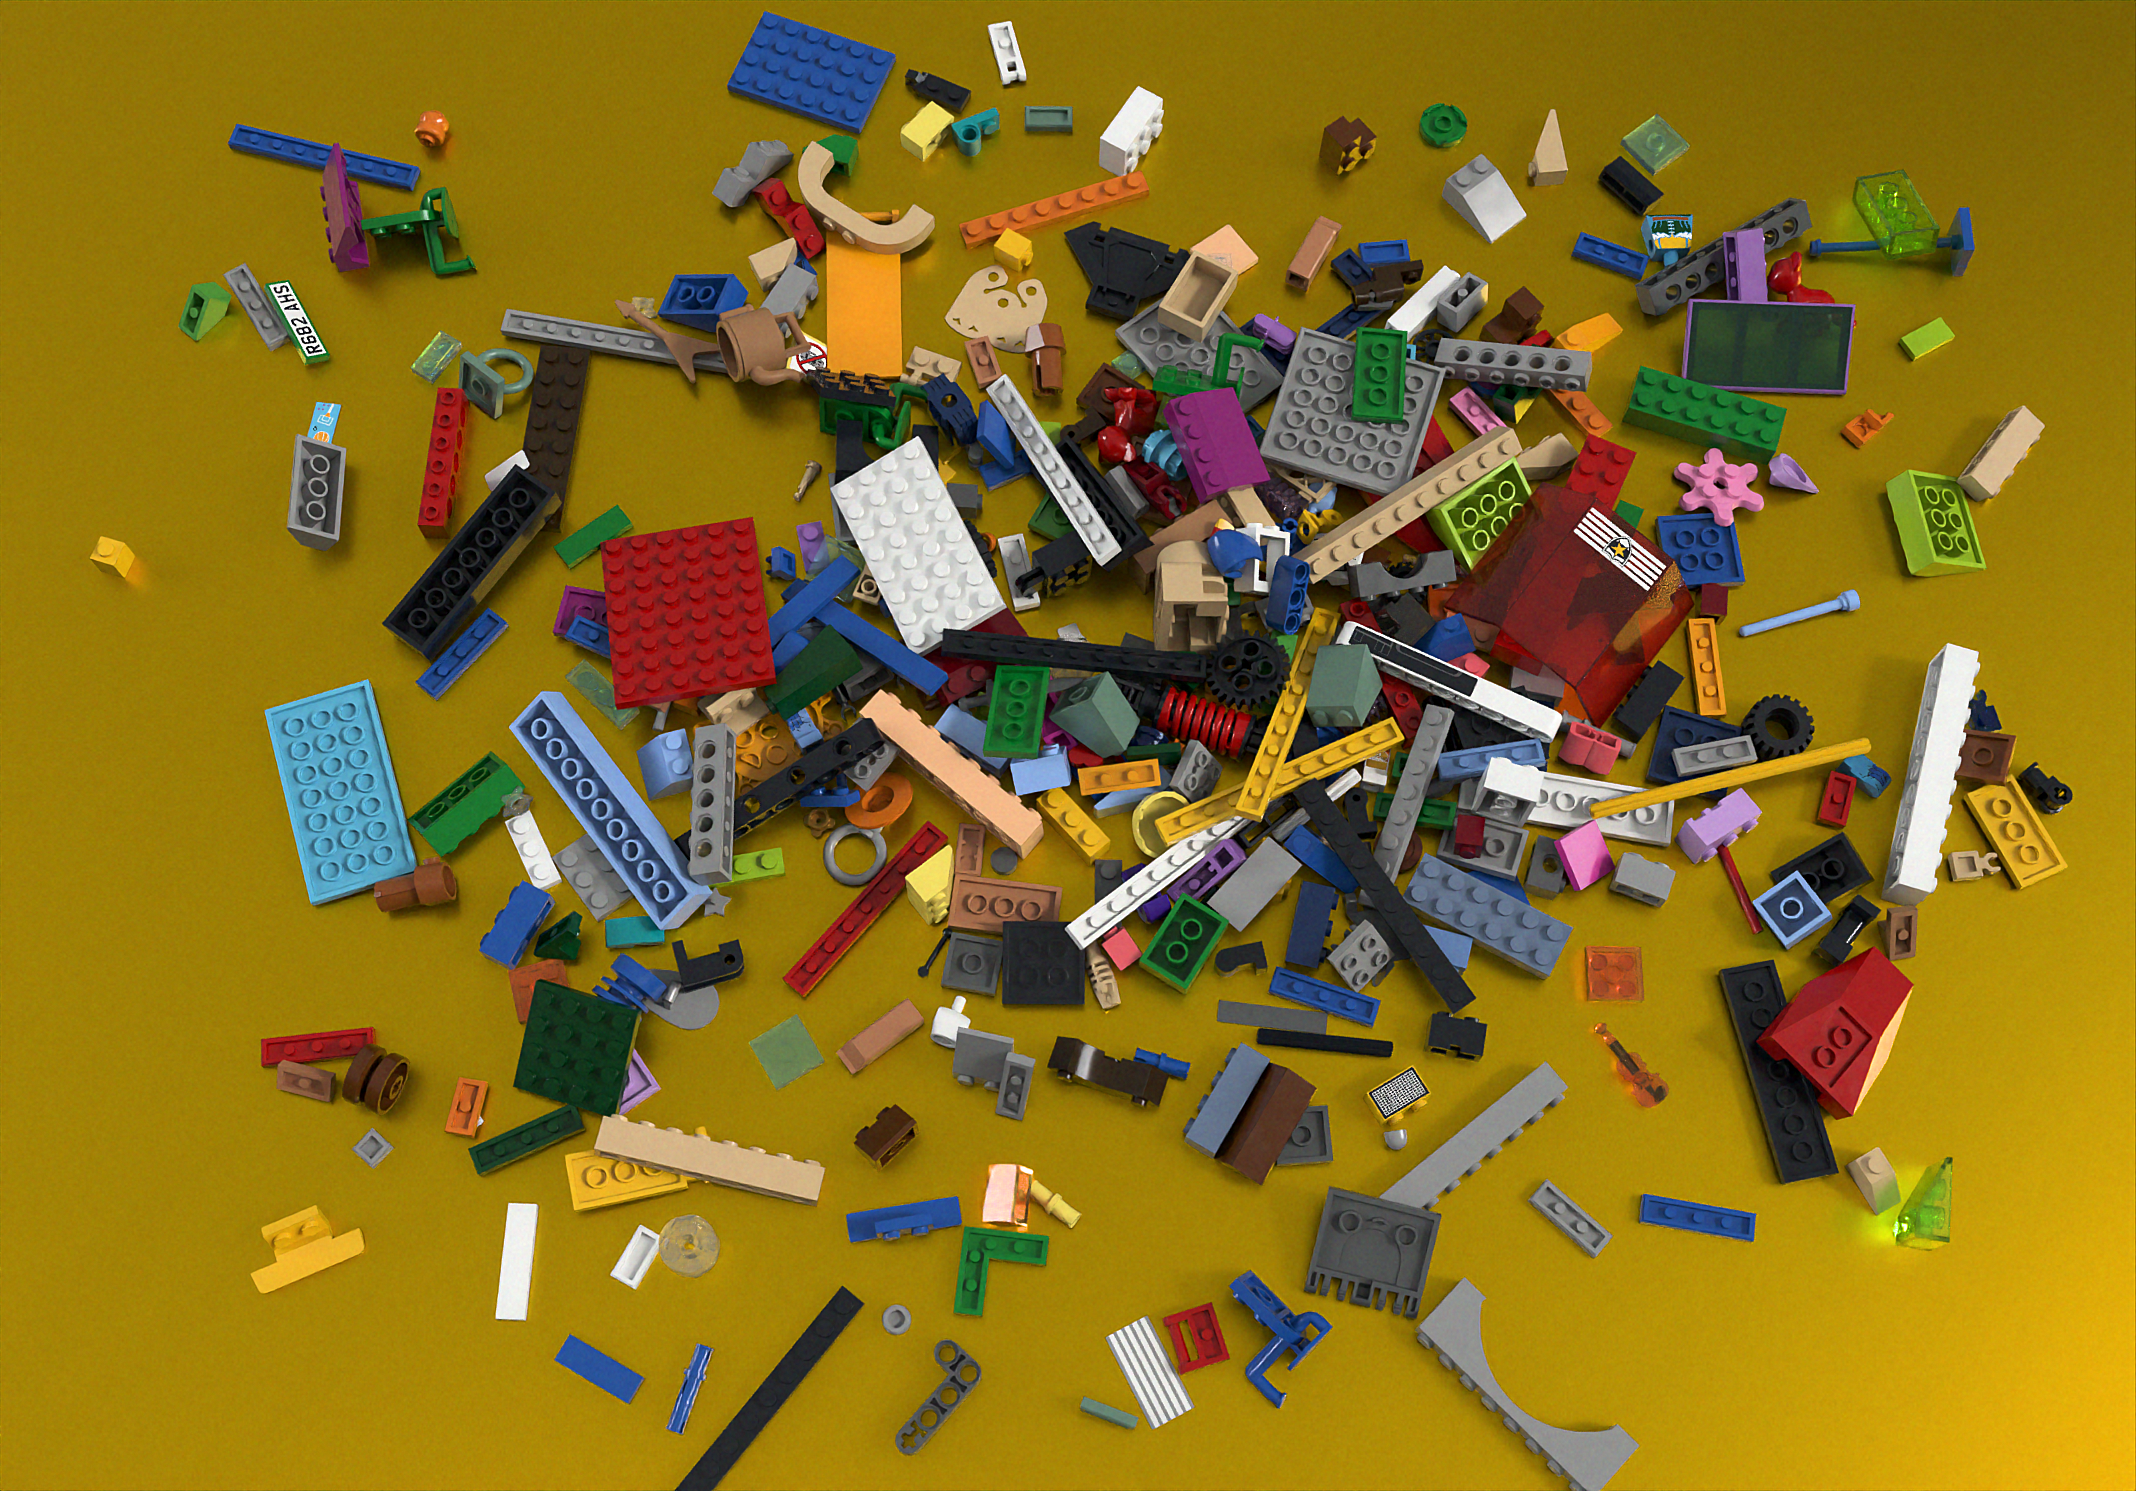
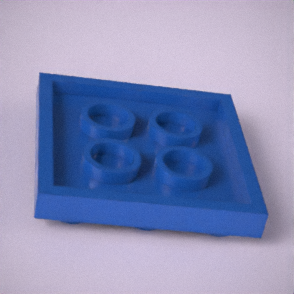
[1655,513,1745,590]

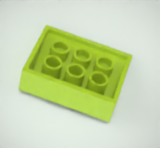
[1425,456,1546,576]
[1885,470,1987,577]

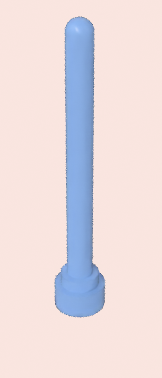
[1739,589,1860,636]

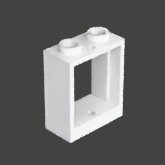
[1234,523,1290,596]

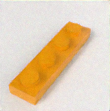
[1686,618,1727,719]

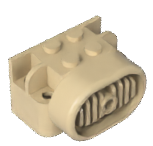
[1153,540,1229,659]

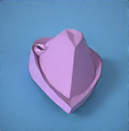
[1769,453,1819,494]

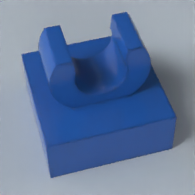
[766,546,796,581]

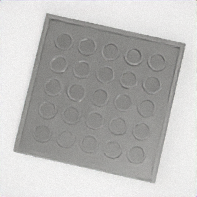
[1259,327,1446,497]

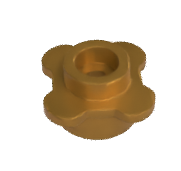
[803,807,835,837]

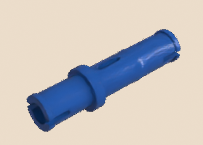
[665,1343,714,1435]

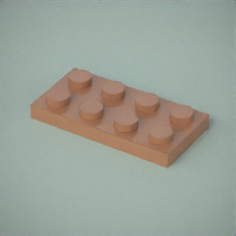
[948,874,1062,935]

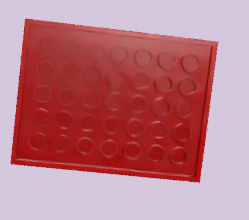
[600,517,777,710]

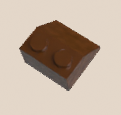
[854,1104,919,1172]

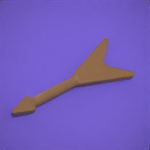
[615,300,720,384]

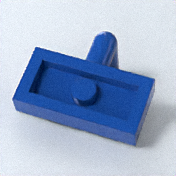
[800,773,860,807]

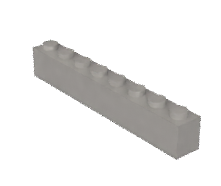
[1378,1062,1568,1210]

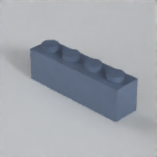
[1183,1042,1270,1159]

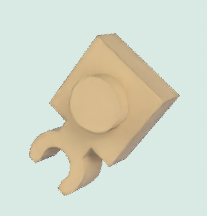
[1948,850,2001,881]

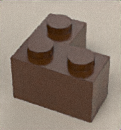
[1319,116,1377,175]
[1479,286,1544,345]

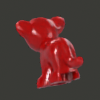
[1767,251,1857,337]
[1097,387,1169,464]

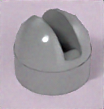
[1384,1129,1407,1150]

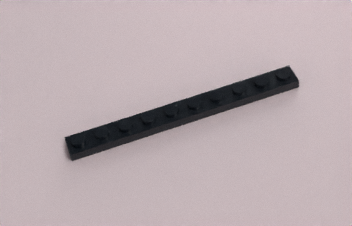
[941,628,1206,683]
[1293,777,1476,1015]
[674,1286,865,1491]

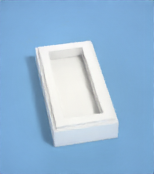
[610,1224,666,1290]

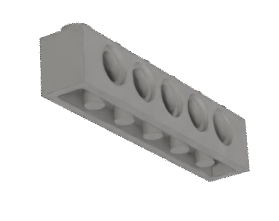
[1434,338,1592,392]
[687,723,736,886]

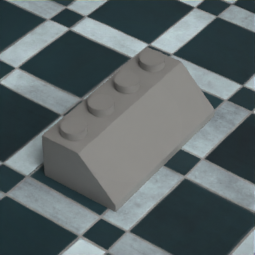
[287,434,346,551]

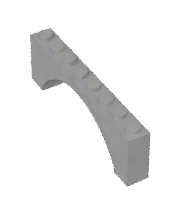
[1415,1277,1640,1491]

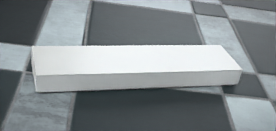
[495,1203,539,1321]

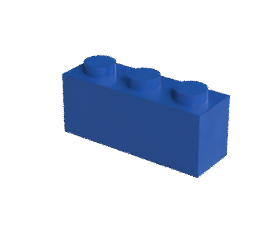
[479,880,555,972]

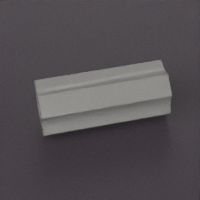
[1104,466,1150,519]

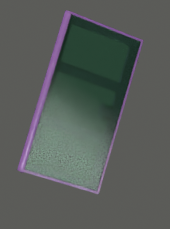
[1681,299,1855,395]

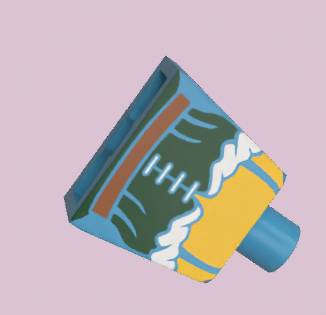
[1641,214,1693,268]

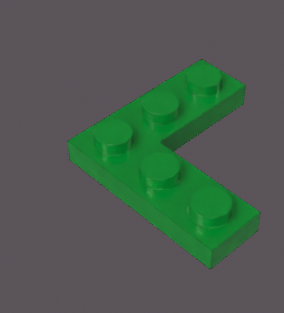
[953,1226,1049,1317]

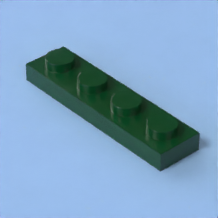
[468,1104,586,1176]

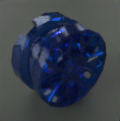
[1127,725,1169,747]

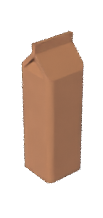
[1285,216,1342,291]
[836,998,924,1075]

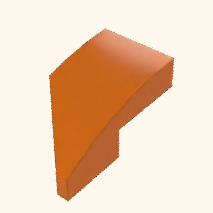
[1841,409,1895,448]

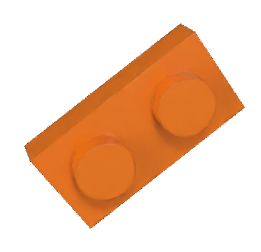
[444,1077,488,1138]

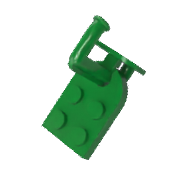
[361,187,476,275]
[1152,332,1265,401]
[819,382,929,451]

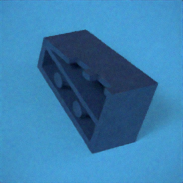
[1284,880,1339,968]

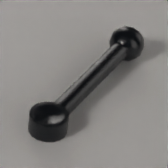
[918,928,953,978]

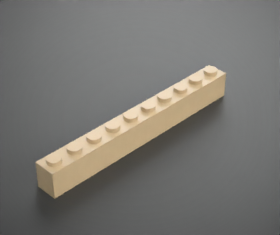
[1291,426,1523,584]

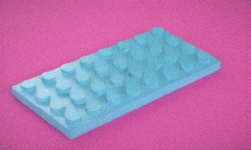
[264,679,418,906]

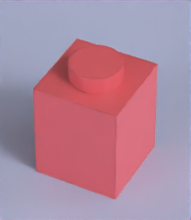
[1101,926,1143,971]

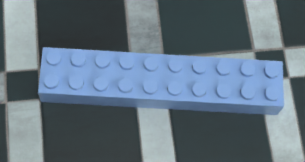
[509,691,713,930]

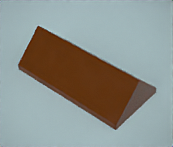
[1214,1062,1317,1186]

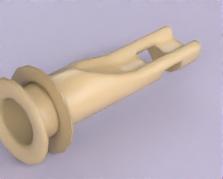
[793,460,823,502]

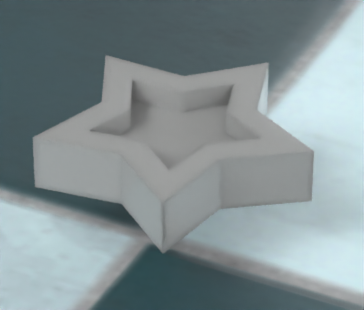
[703,887,731,917]

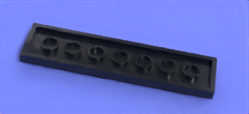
[1719,959,1839,1185]

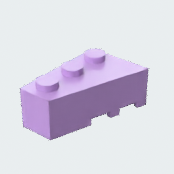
[1674,788,1762,864]

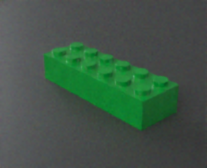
[1622,366,1787,465]

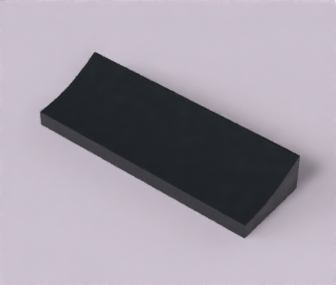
[1030,435,1155,572]

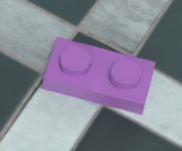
[796,521,830,576]

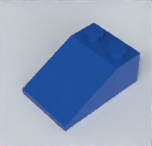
[657,274,749,332]

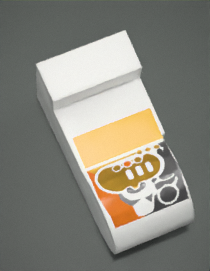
[1359,749,1391,794]

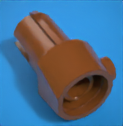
[1025,323,1067,397]
[374,857,457,912]

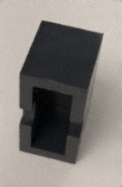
[1424,1011,1487,1062]

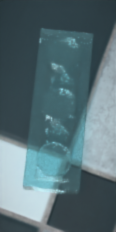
[565,659,640,730]

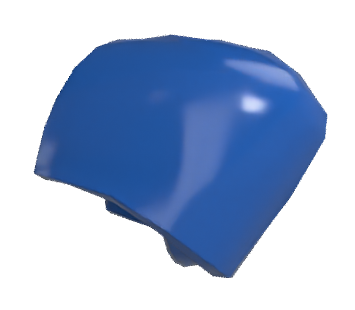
[1207,529,1263,579]

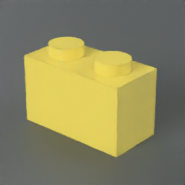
[900,101,954,161]

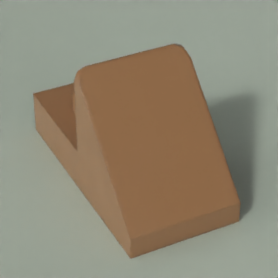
[1877,904,1918,961]

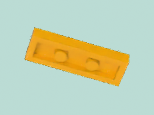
[1078,758,1161,796]

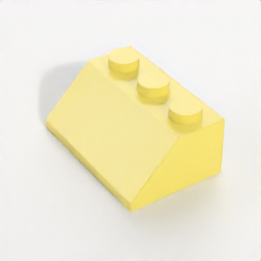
[905,845,954,925]

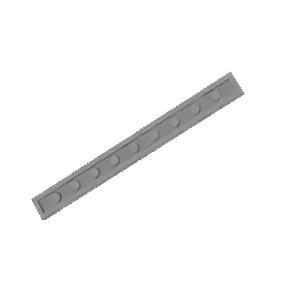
[501,309,728,373]

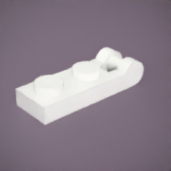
[988,21,1026,85]

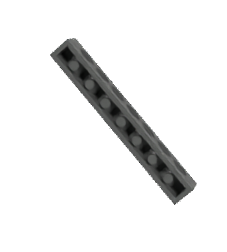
[1635,197,1812,316]

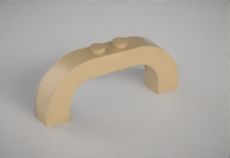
[798,140,935,255]

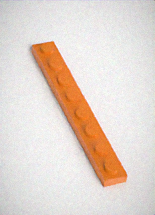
[959,170,1149,249]

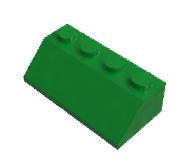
[407,751,525,857]

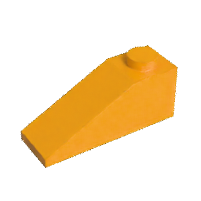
[1552,312,1623,353]

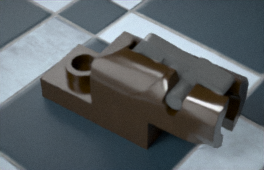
[1350,260,1424,311]

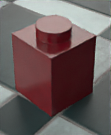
[1695,583,1728,625]
[1453,814,1486,859]

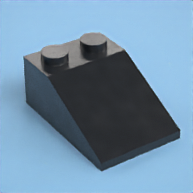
[1771,832,1875,906]

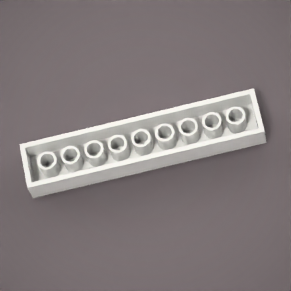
[1881,643,1980,906]

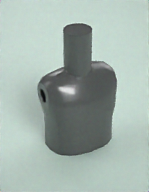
[1425,776,1470,800]

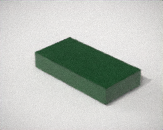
[1127,743,1182,766]

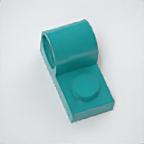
[951,108,1000,156]

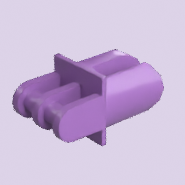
[1252,314,1297,355]

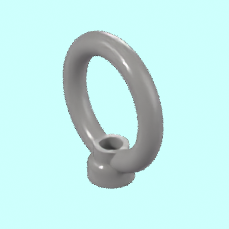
[823,823,887,885]

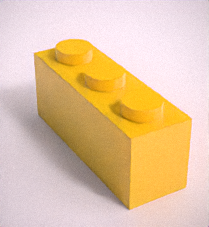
[1036,787,1110,867]

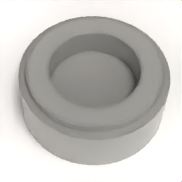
[882,1305,911,1335]

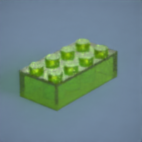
[1852,169,1940,260]

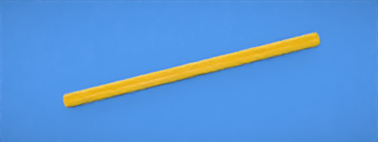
[1589,738,1871,819]

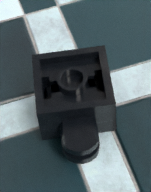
[1015,530,1093,598]

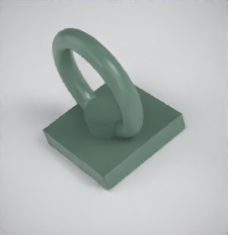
[458,348,534,419]

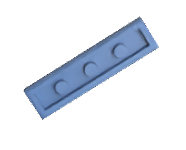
[1436,738,1546,782]

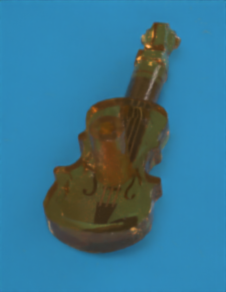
[1595,1023,1669,1108]

